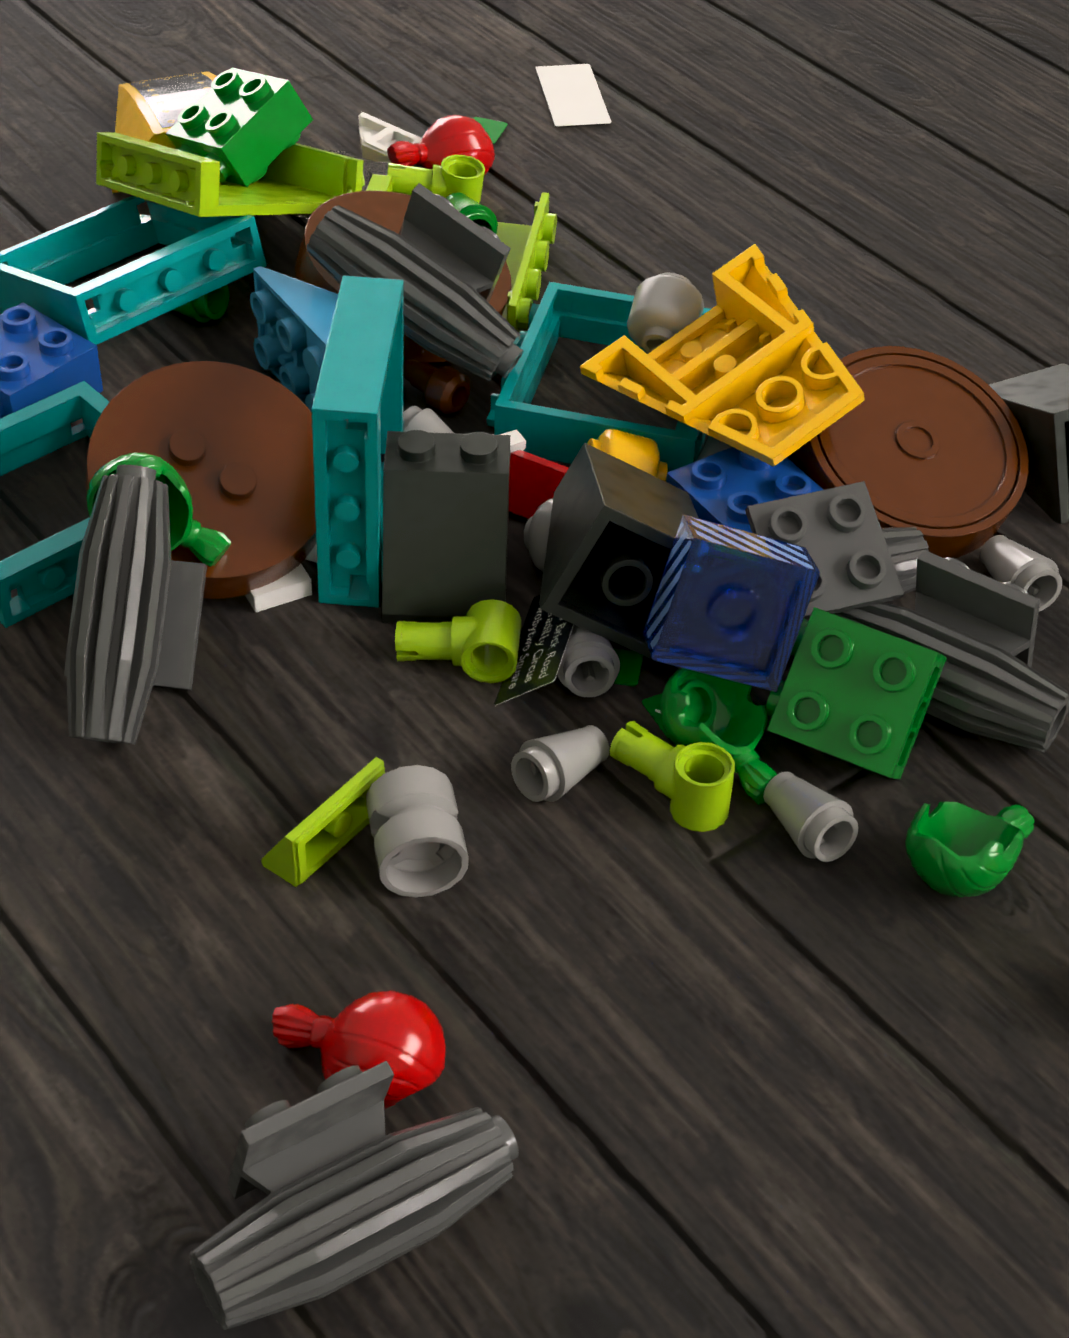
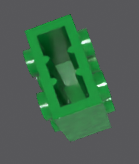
[166,67,313,187]
[766,607,947,780]

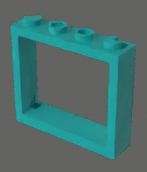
[0,196,266,345]
[312,275,404,608]
[486,282,711,481]
[0,381,109,628]

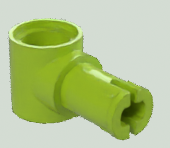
[387,155,485,203]
[395,599,521,683]
[610,721,735,832]

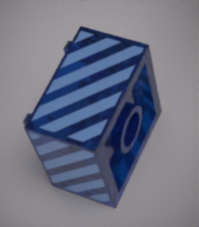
[643,514,820,692]

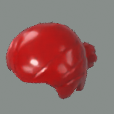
[387,115,495,176]
[272,990,446,1110]

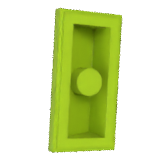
[261,757,385,887]

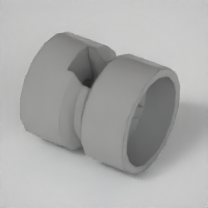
[366,765,468,897]

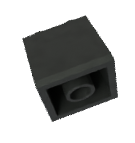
[989,363,1069,524]
[382,430,511,623]
[539,443,715,658]

